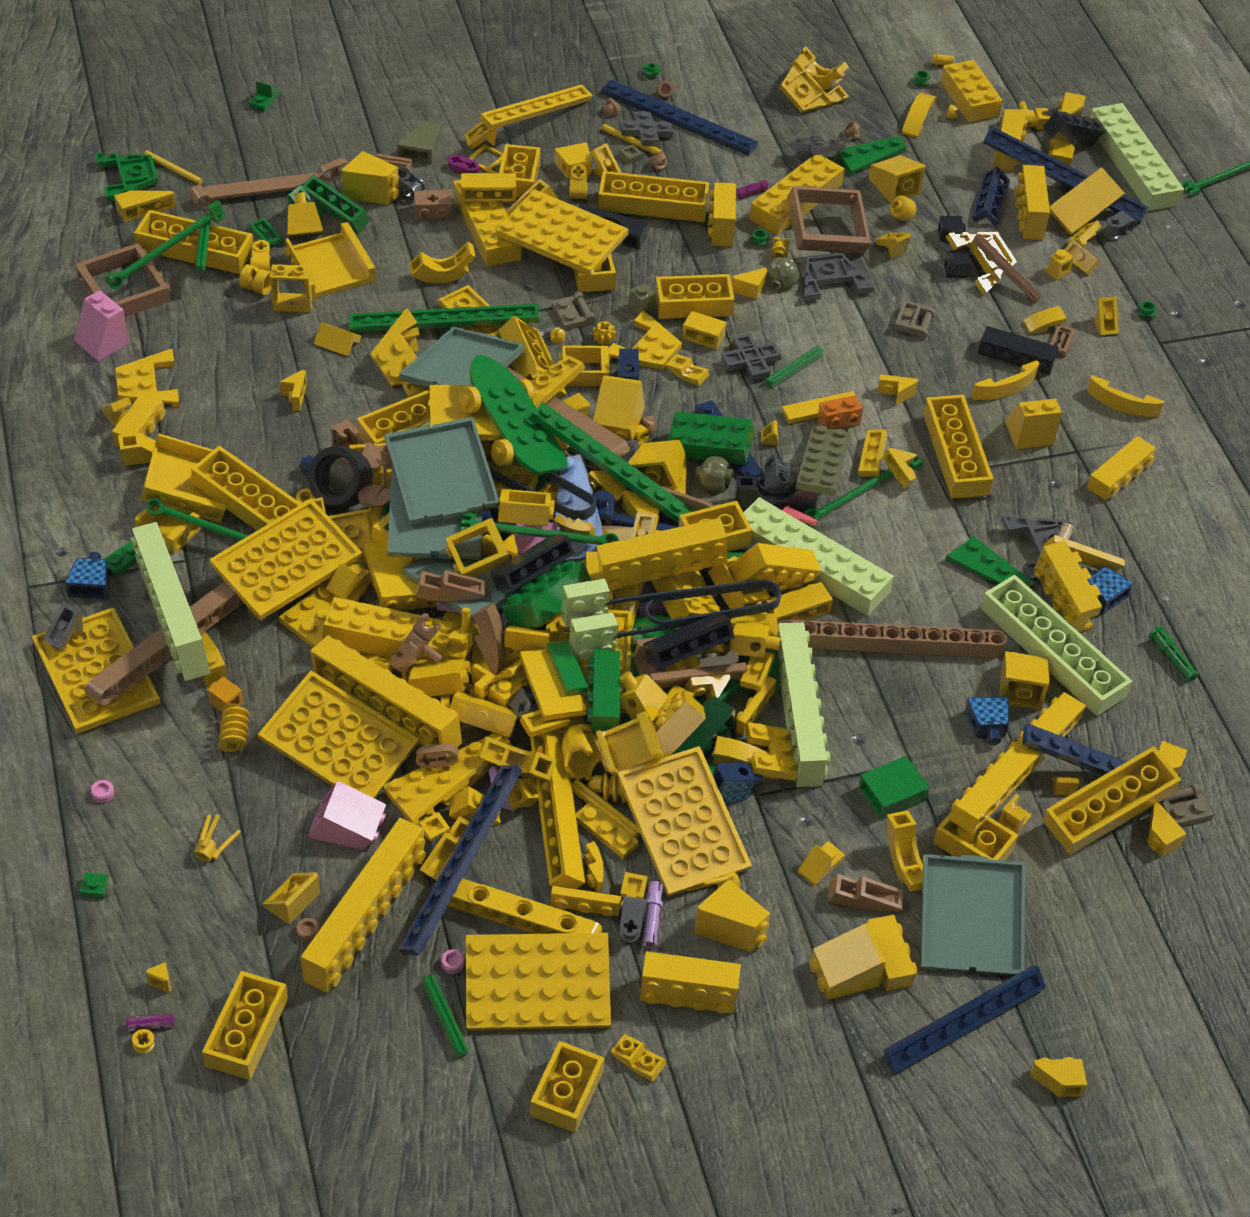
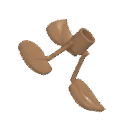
[358,442,392,508]

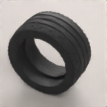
[307,446,373,508]

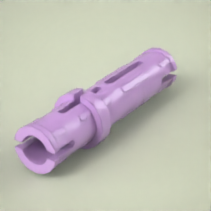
[642,881,663,949]

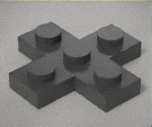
[619,111,673,146]
[790,135,845,154]
[721,333,781,380]

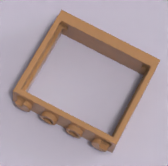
[787,186,871,254]
[75,243,171,317]

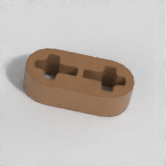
[416,744,459,768]

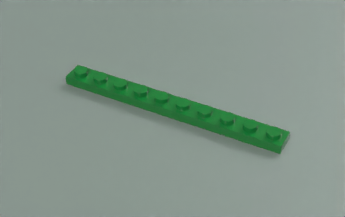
[349,304,539,333]
[530,402,694,524]

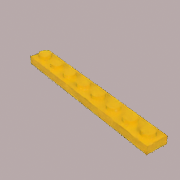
[479,85,593,130]

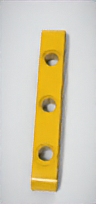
[448,878,603,934]

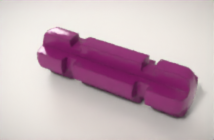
[736,180,769,199]
[126,1013,175,1031]

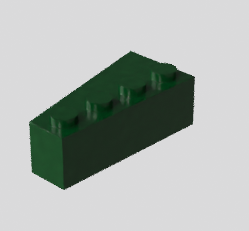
[672,695,737,758]

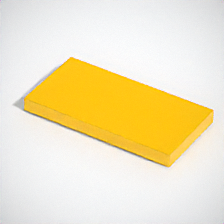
[1049,167,1125,236]
[438,285,504,338]
[519,649,587,721]

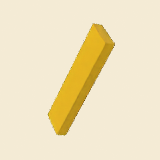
[782,391,861,424]
[1043,535,1125,572]

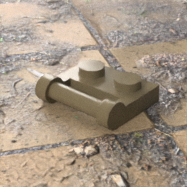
[552,292,596,331]
[894,300,935,339]
[699,651,739,668]
[1158,783,1214,827]

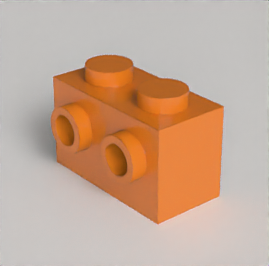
[817,395,863,430]

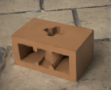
[414,190,452,219]

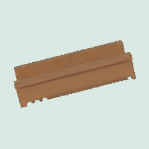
[632,637,748,688]

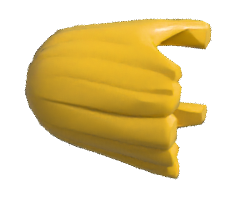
[562,723,605,780]

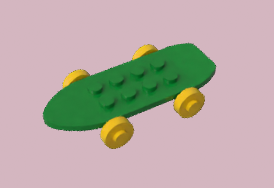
[459,355,567,475]

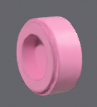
[91,780,114,803]
[441,950,465,974]

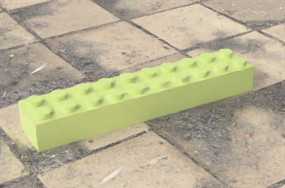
[131,522,211,681]

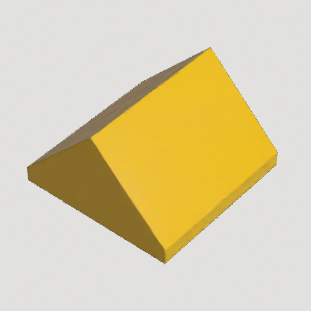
[262,872,320,925]

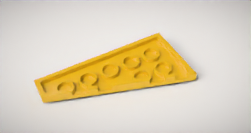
[530,356,585,408]
[279,558,371,648]
[383,733,511,825]

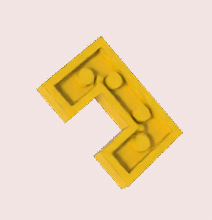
[745,722,798,781]

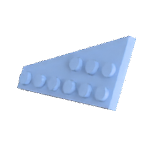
[555,455,603,563]

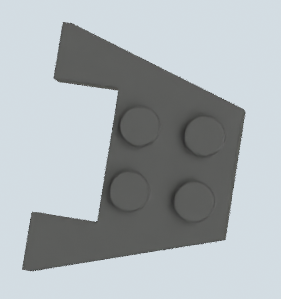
[804,252,874,301]
[1001,515,1075,582]

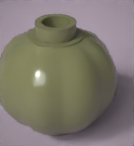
[766,257,799,290]
[696,456,734,493]

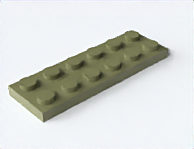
[795,425,851,496]

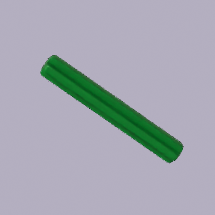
[195,216,211,272]
[765,346,824,388]
[423,974,468,1058]

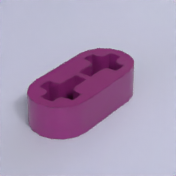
[448,155,479,174]

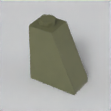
[397,121,442,164]

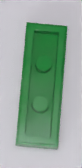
[546,640,588,695]

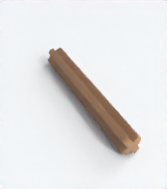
[972,234,1042,303]

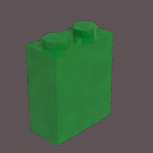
[858,756,929,820]

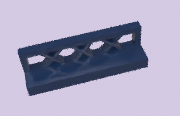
[972,166,1010,226]

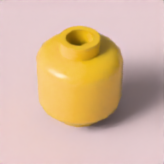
[890,196,916,221]

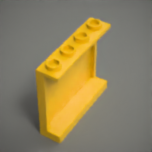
[284,222,376,299]
[430,385,503,440]
[140,434,237,523]
[361,543,437,610]

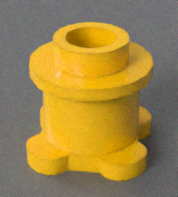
[770,237,790,259]

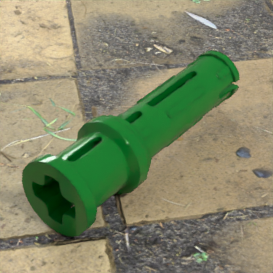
[1148,626,1199,682]

